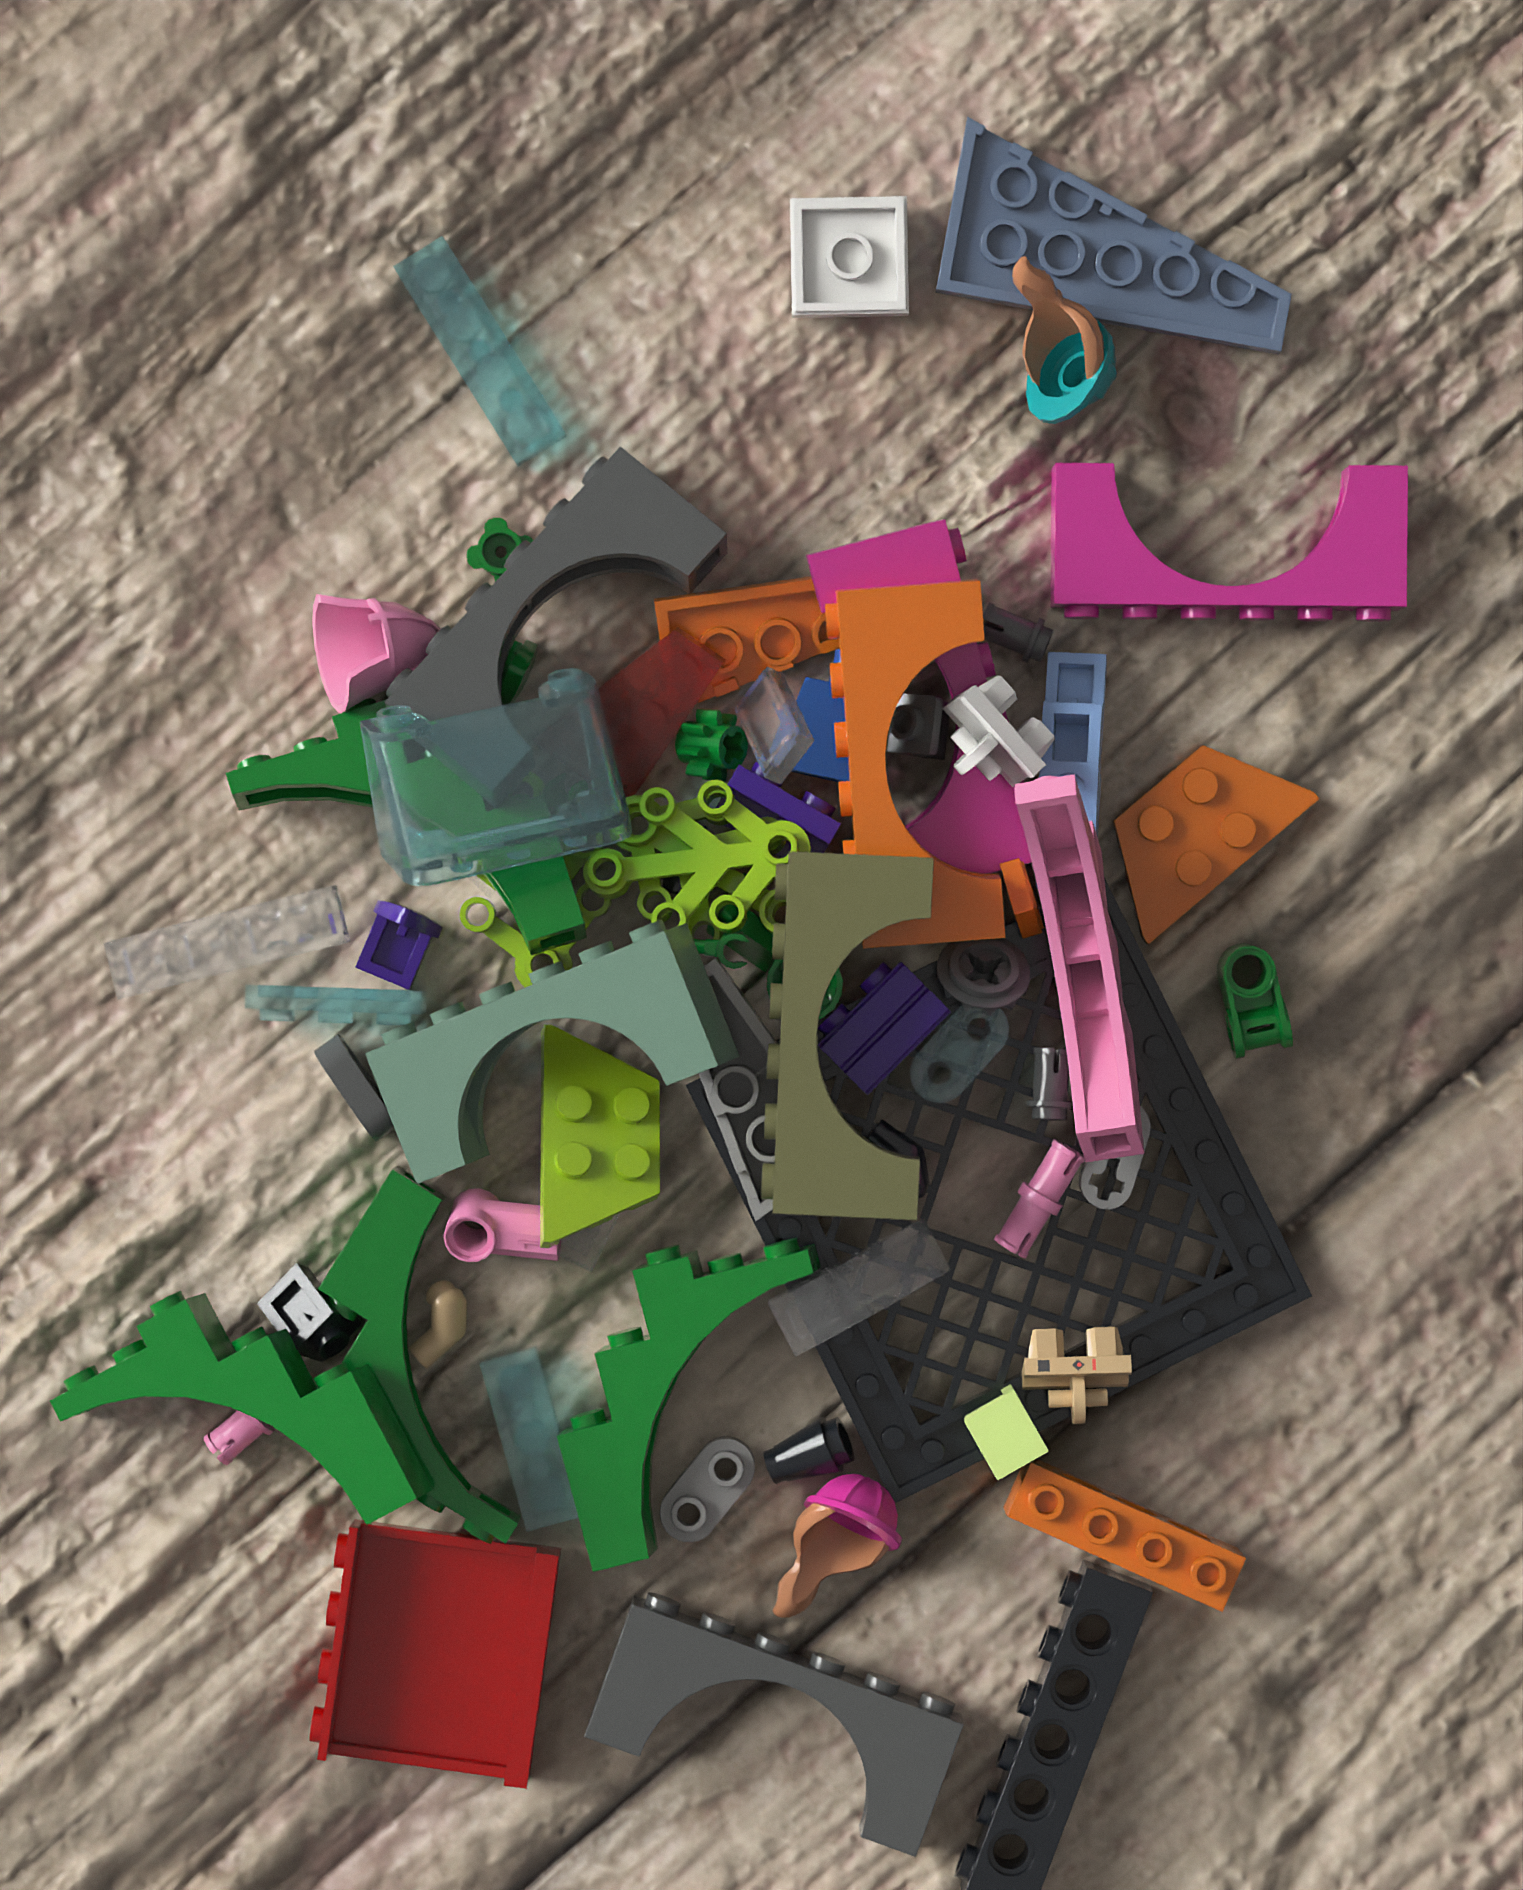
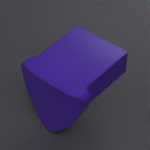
[355,900,443,990]

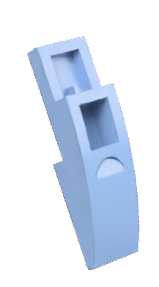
[1036,652,1107,889]

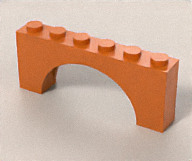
[825,579,1005,949]

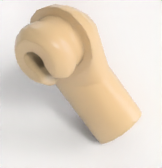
[408,1280,467,1369]

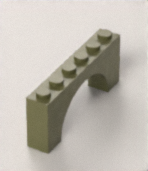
[761,851,934,1220]

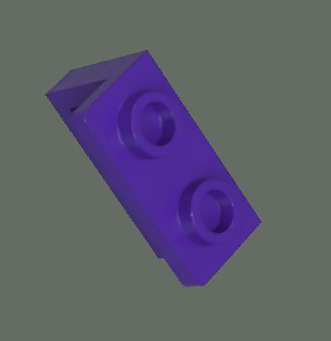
[716,761,841,858]

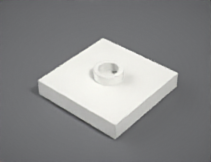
[790,196,909,318]

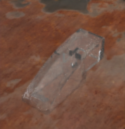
[768,1217,951,1357]

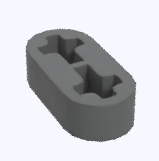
[314,1034,395,1141]

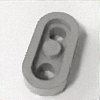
[660,1436,755,1542]

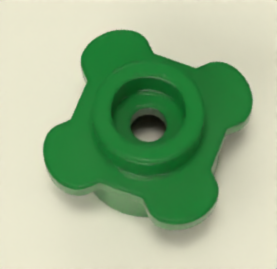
[466,517,533,582]

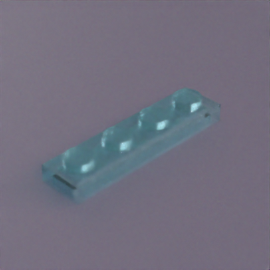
[393,236,567,466]

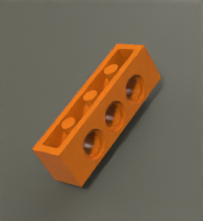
[1003,1459,1246,1612]

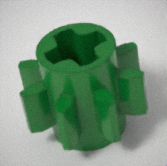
[675,708,748,782]

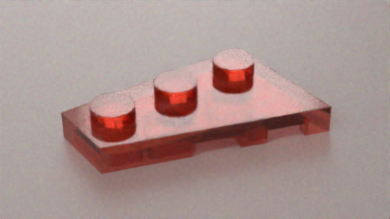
[532,627,726,801]

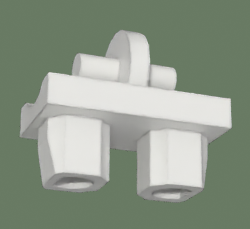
[942,675,1055,787]

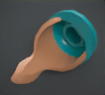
[1012,256,1117,424]

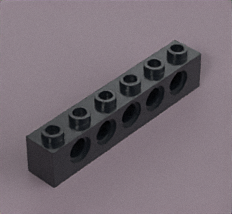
[955,1559,1153,1890]

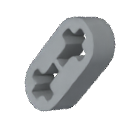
[1079,1106,1151,1210]

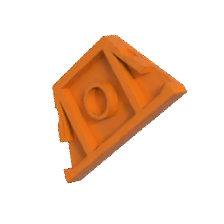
[1112,745,1319,944]

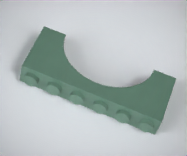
[365,920,740,1184]

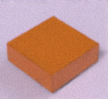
[1000,858,1044,939]

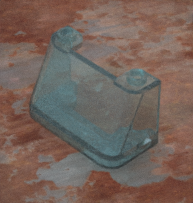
[360,668,632,886]

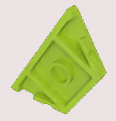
[540,1025,660,1248]

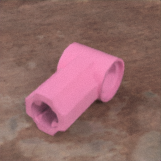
[443,1188,562,1262]

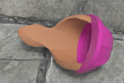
[772,1474,902,1618]

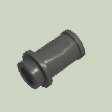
[983,602,1054,663]
[1026,1048,1073,1121]

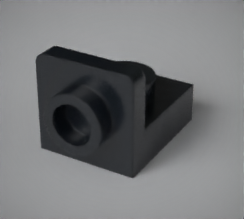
[257,1263,361,1362]

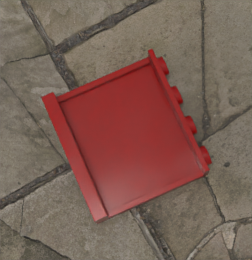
[309,1519,562,1789]

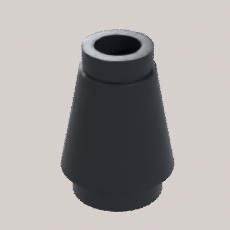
[763,1417,855,1484]

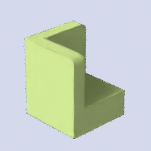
[964,1384,1049,1481]

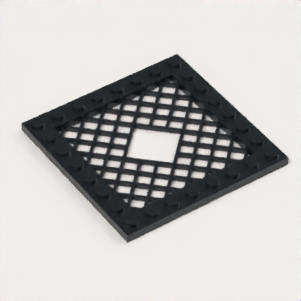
[686,877,1312,1503]

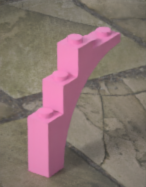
[1014,775,1145,1162]

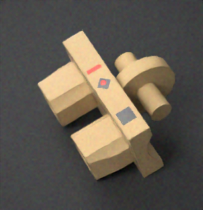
[1022,1327,1132,1424]

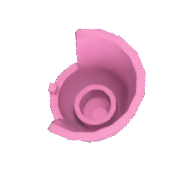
[312,594,441,713]

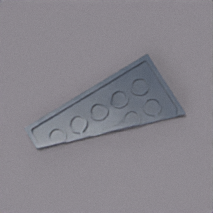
[935,117,1292,355]

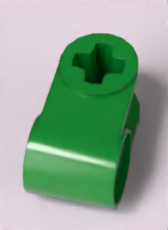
[1217,943,1293,1059]

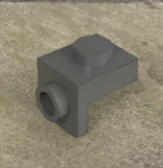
[886,694,950,760]

